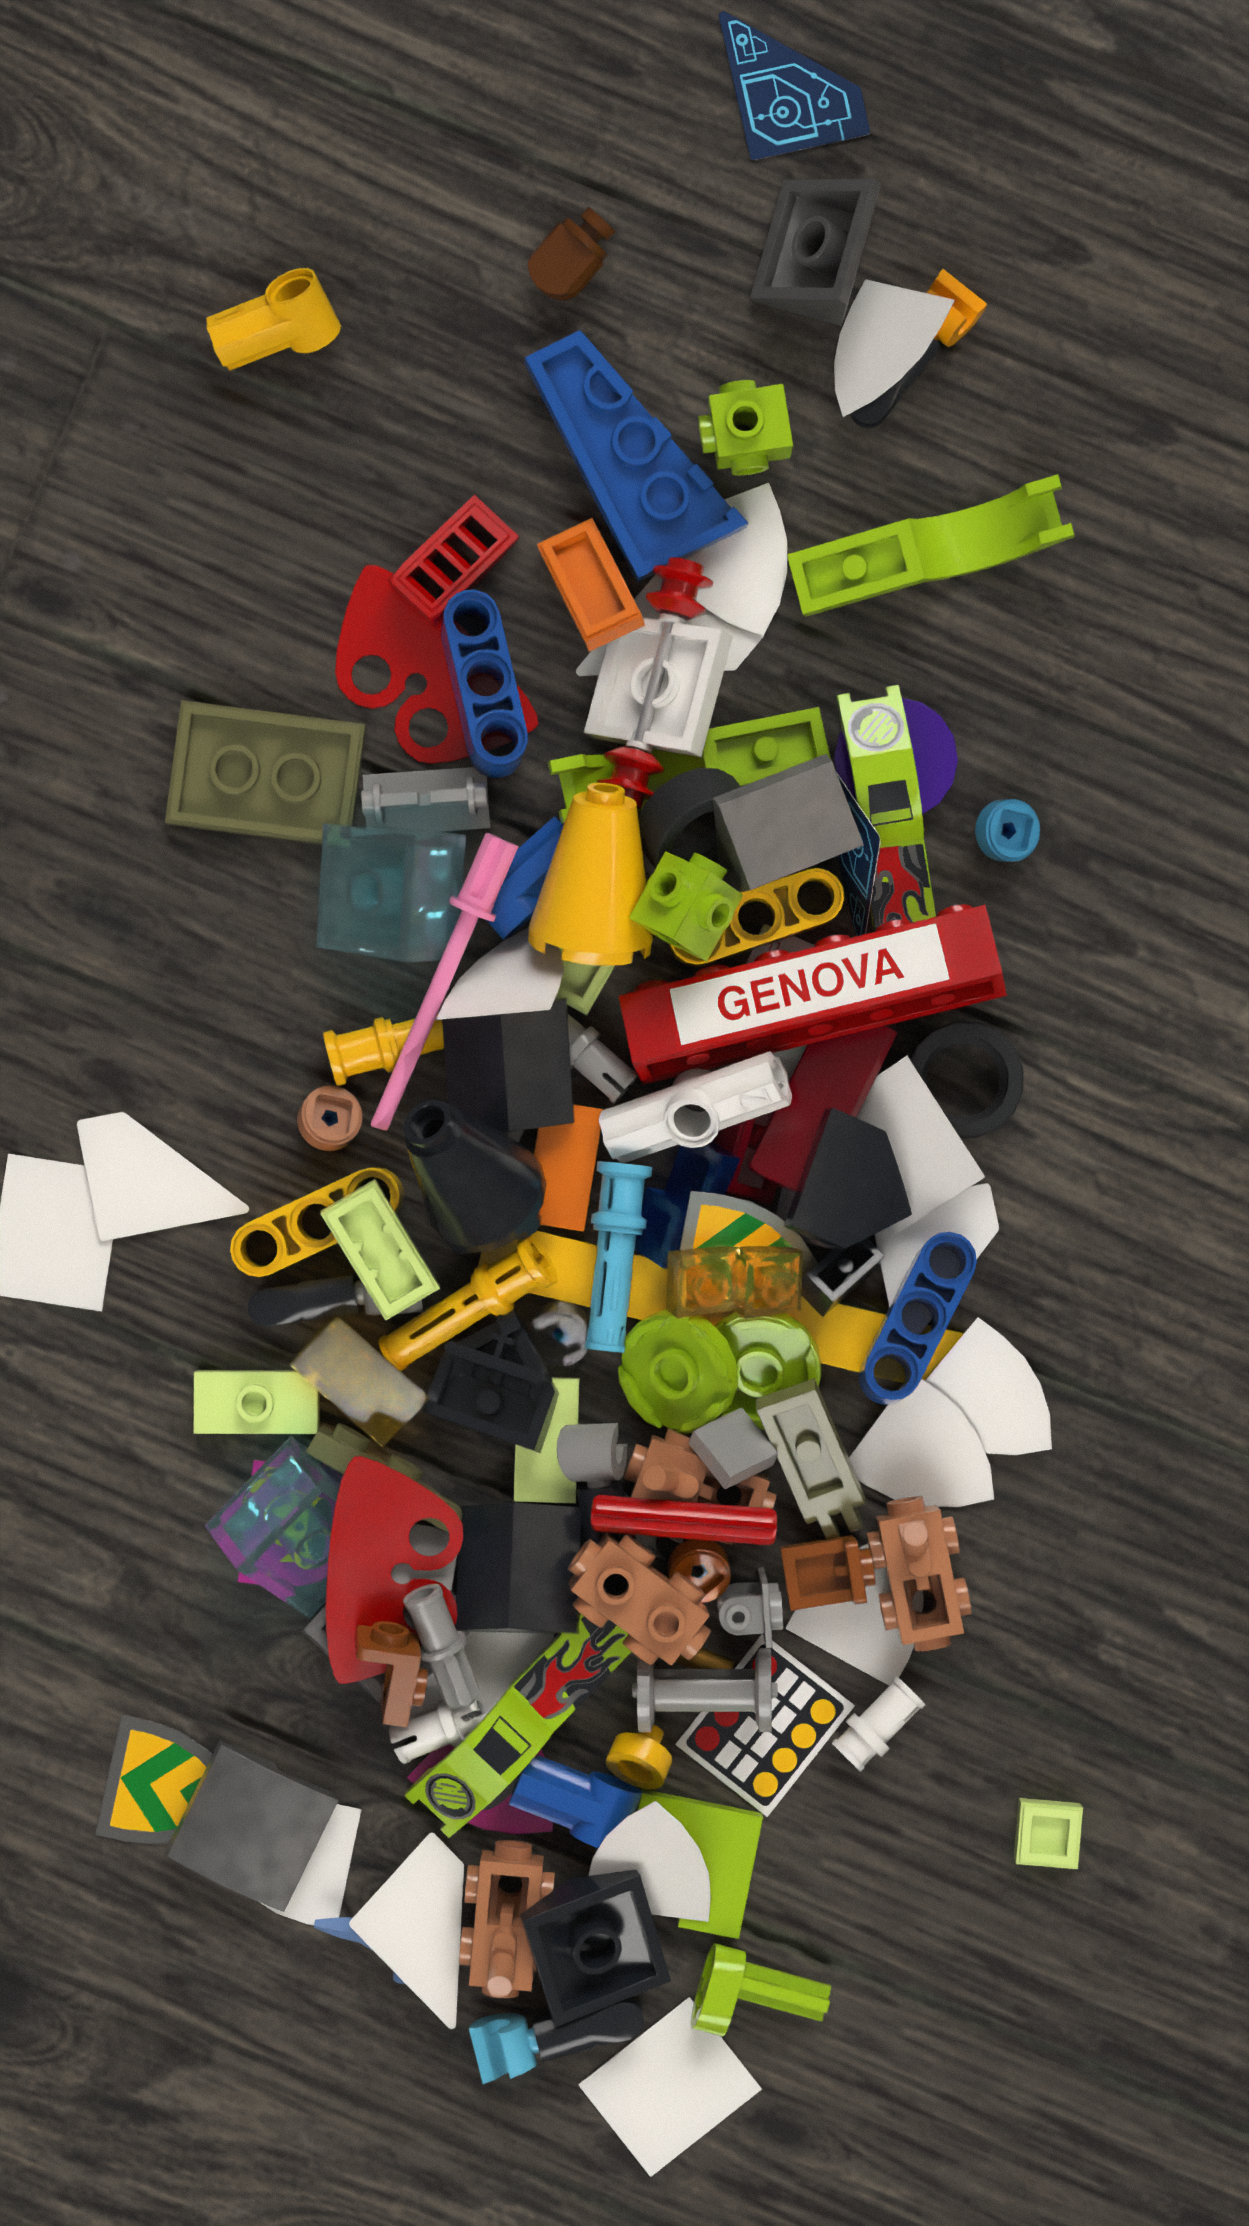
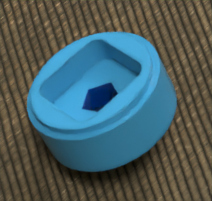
[975,799,1040,862]

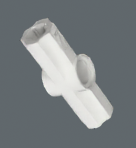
[599,1051,792,1163]

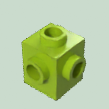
[698,380,793,476]
[629,851,743,962]

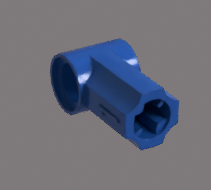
[484,816,563,940]
[509,1754,642,1848]

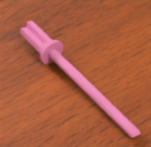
[371,833,519,1131]

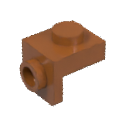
[779,1535,876,1611]
[355,1621,428,1727]

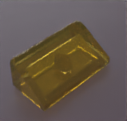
[289,1316,429,1446]

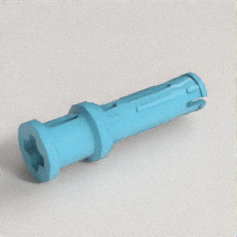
[585,1161,652,1353]

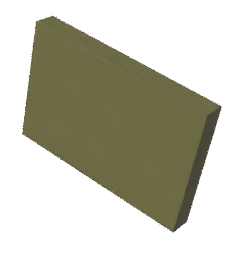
[165,700,367,849]

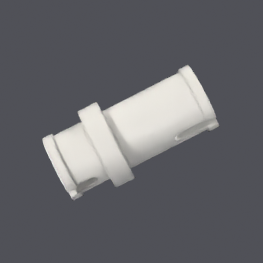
[832,1676,925,1772]
[389,1696,487,1764]

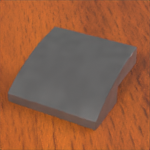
[165,1740,339,1912]

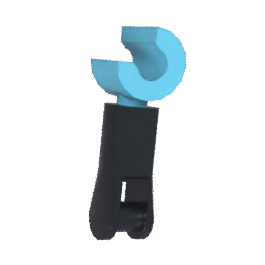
[469,1996,644,2084]

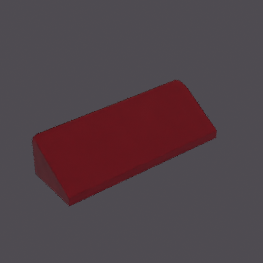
[749,1026,897,1192]

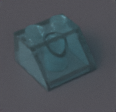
[316,823,466,962]
[205,1436,342,1618]

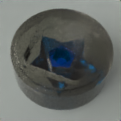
[528,1301,589,1366]

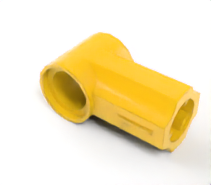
[206,268,341,371]

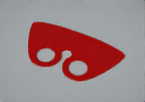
[335,565,539,764]
[326,1456,463,1684]

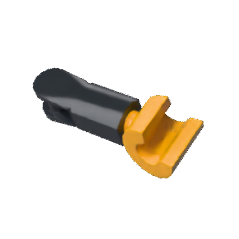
[850,269,987,429]

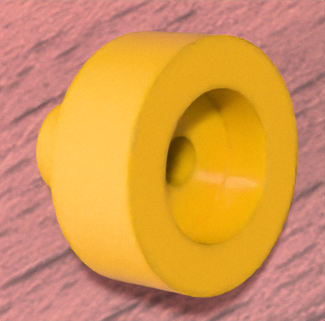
[606,1724,672,1789]

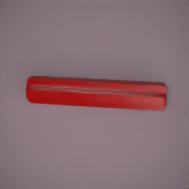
[590,1495,778,1545]

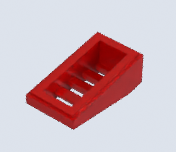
[388,495,520,628]

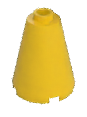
[528,783,653,966]

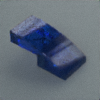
[635,1141,741,1269]

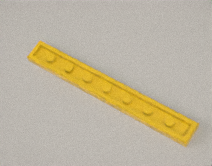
[478,1230,964,1383]

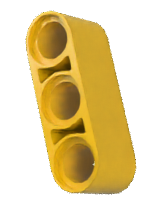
[670,868,844,968]
[230,1167,404,1277]

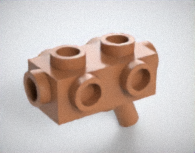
[624,1428,777,1545]
[866,1496,972,1651]
[568,1533,711,1666]
[459,1840,555,1998]

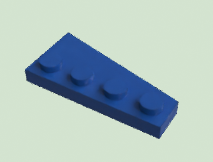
[524,330,748,583]

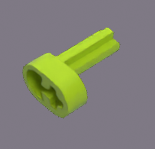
[690,1943,831,2037]

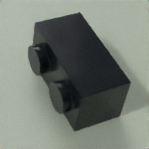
[796,1238,885,1317]

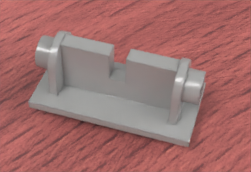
[361,767,490,837]
[717,1567,783,1648]

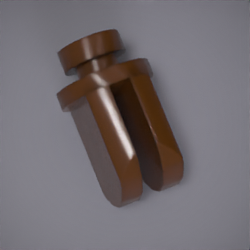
[527,206,616,301]

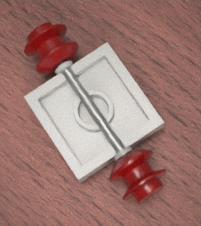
[584,557,733,809]

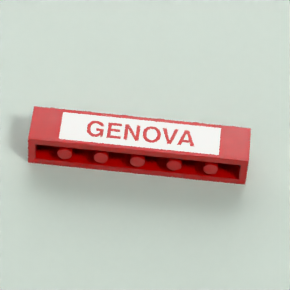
[618,904,1007,1085]

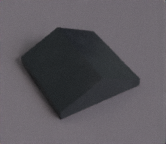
[441,998,575,1132]
[455,1502,583,1634]
[520,1869,671,2027]

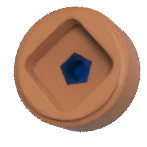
[297,1086,362,1151]

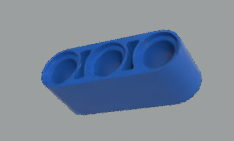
[441,590,528,778]
[858,1232,977,1405]

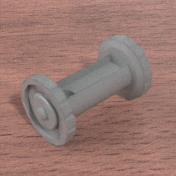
[632,1648,778,1732]

